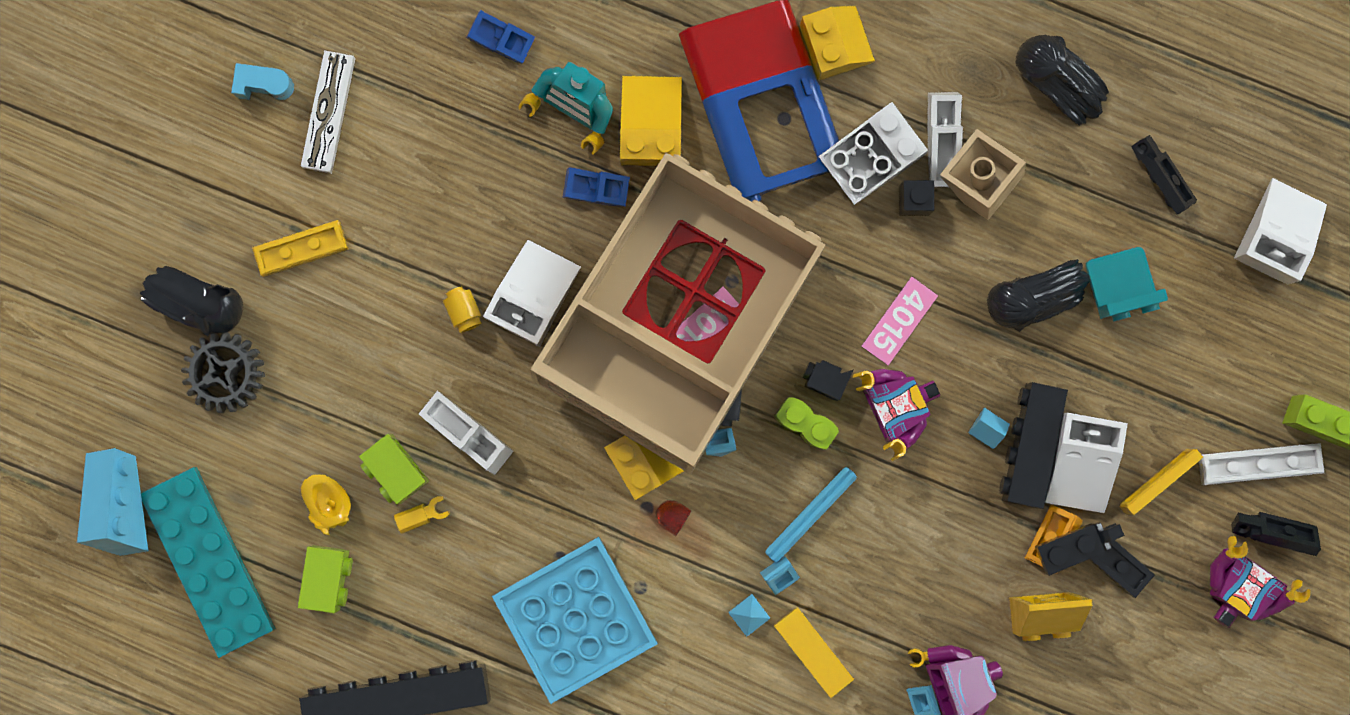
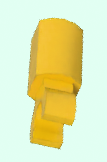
[394,496,450,534]

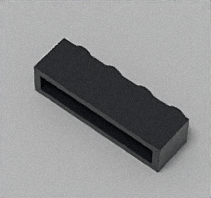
[999,382,1068,509]

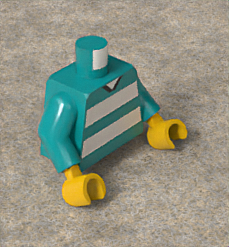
[518,62,613,155]

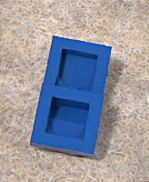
[466,10,535,64]
[562,167,630,207]

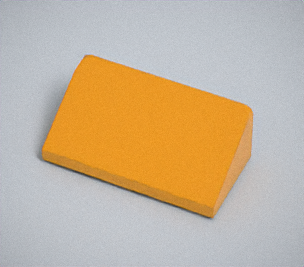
[1025,504,1083,574]

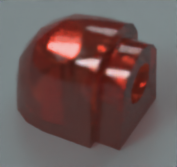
[656,500,692,536]

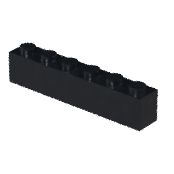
[299,660,491,715]

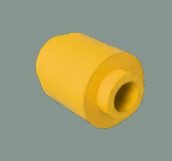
[443,286,482,333]

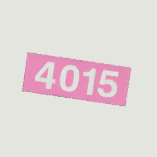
[862,277,938,365]
[676,287,739,341]

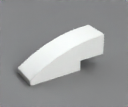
[928,92,963,187]
[419,391,513,475]

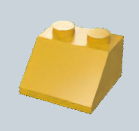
[799,6,875,81]
[604,435,684,500]

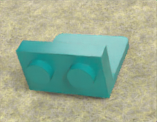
[1085,247,1168,322]

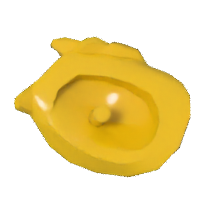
[301,475,351,535]

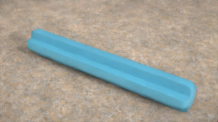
[765,467,857,562]

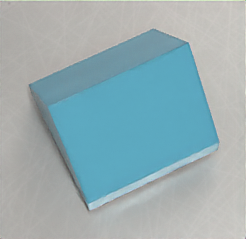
[968,408,1010,449]
[760,556,800,595]

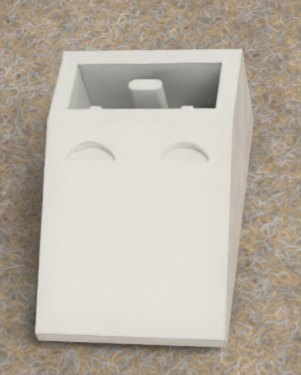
[818,102,928,205]
[1234,178,1327,285]
[483,240,581,347]
[1045,413,1128,513]

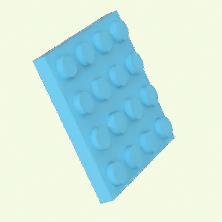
[492,537,658,704]

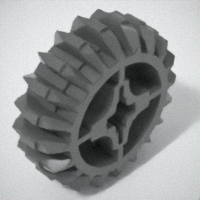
[181,332,265,413]

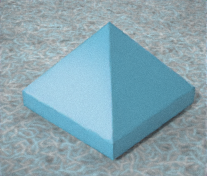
[706,428,736,457]
[728,594,770,637]
[906,685,941,715]

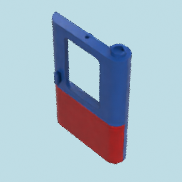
[678,0,839,202]

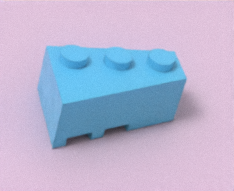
[77,448,149,556]

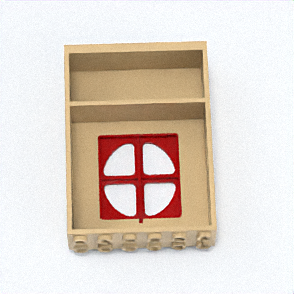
[530,153,825,474]

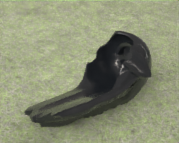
[1015,34,1109,126]
[987,259,1090,332]
[140,266,243,337]

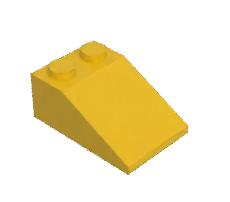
[620,76,682,166]
[1009,592,1093,641]

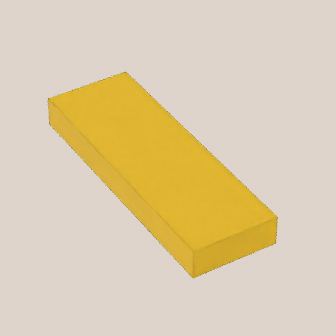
[252,220,349,277]
[1119,449,1203,515]
[774,607,854,698]

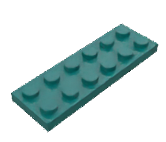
[141,467,276,658]

